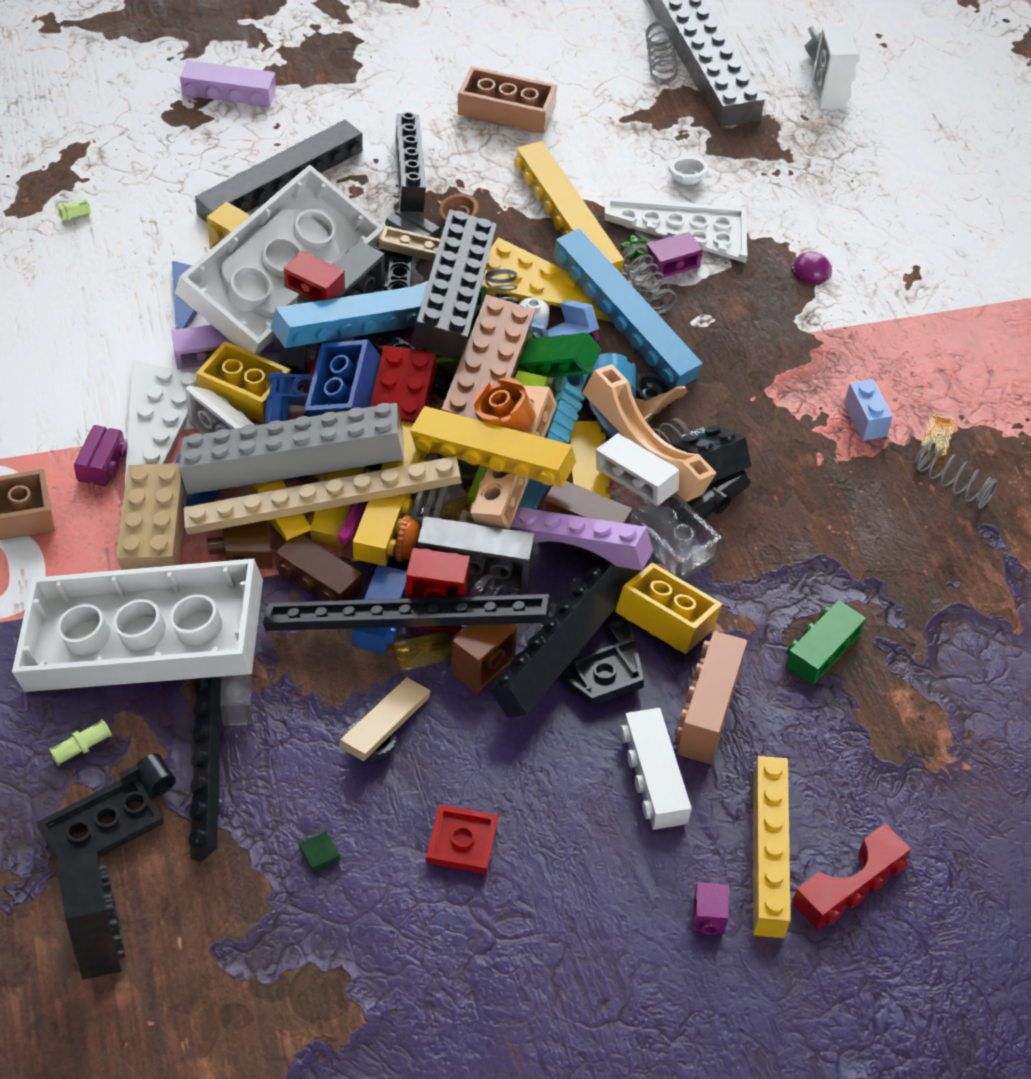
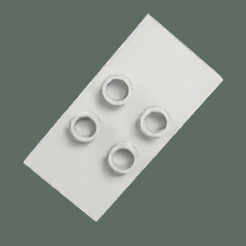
[12,559,263,692]

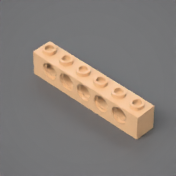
[470,386,557,530]

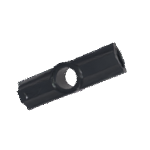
[677,470,750,527]

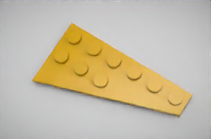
[481,237,612,322]

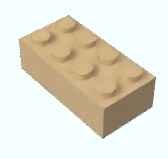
[116,463,187,570]

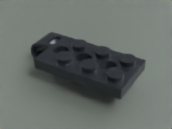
[36,753,176,860]

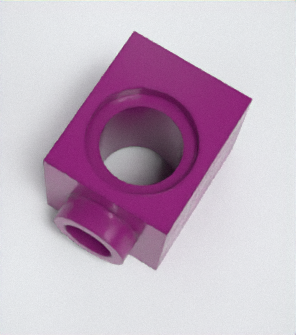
[693,882,728,935]

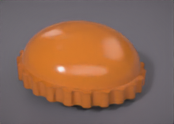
[395,515,421,563]

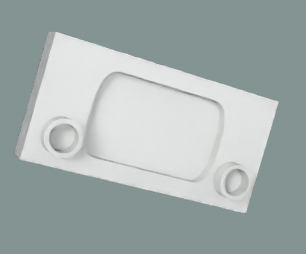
[175,165,384,354]

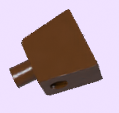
[207,520,272,569]

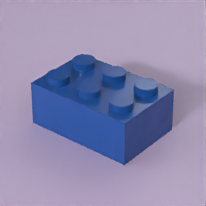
[304,340,381,417]

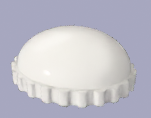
[669,156,709,185]

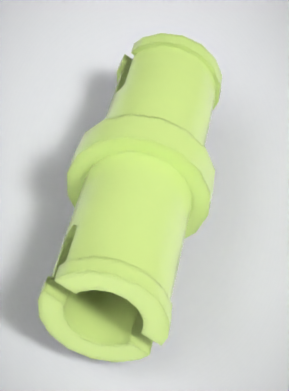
[49,719,112,766]

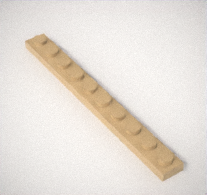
[184,456,462,535]

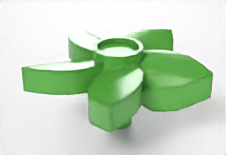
[620,235,649,258]

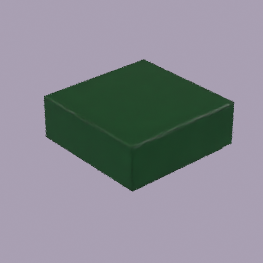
[299,831,340,873]

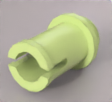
[58,199,91,222]

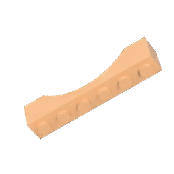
[582,364,716,502]

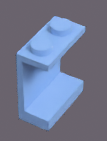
[530,300,599,338]

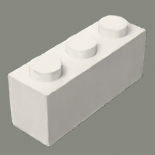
[596,433,679,506]

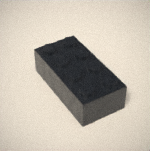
[56,852,126,980]

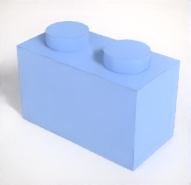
[844,379,893,441]

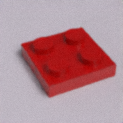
[426,804,499,874]

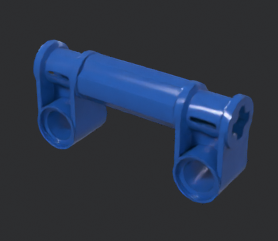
[265,372,313,481]

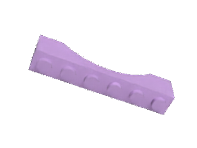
[510,507,653,570]

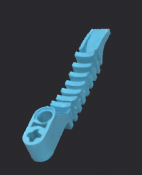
[518,374,588,510]

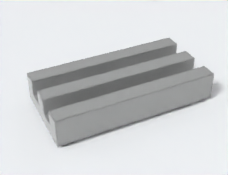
[411,486,448,528]

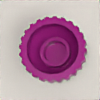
[792,251,832,284]

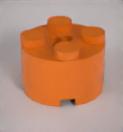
[473,378,536,432]

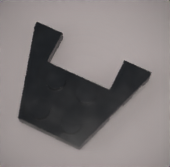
[556,617,644,706]

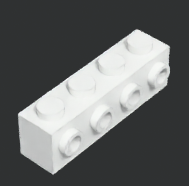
[620,708,691,830]

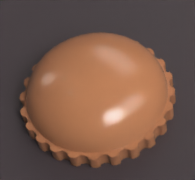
[439,193,480,222]

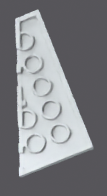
[604,197,747,263]
[125,360,197,484]

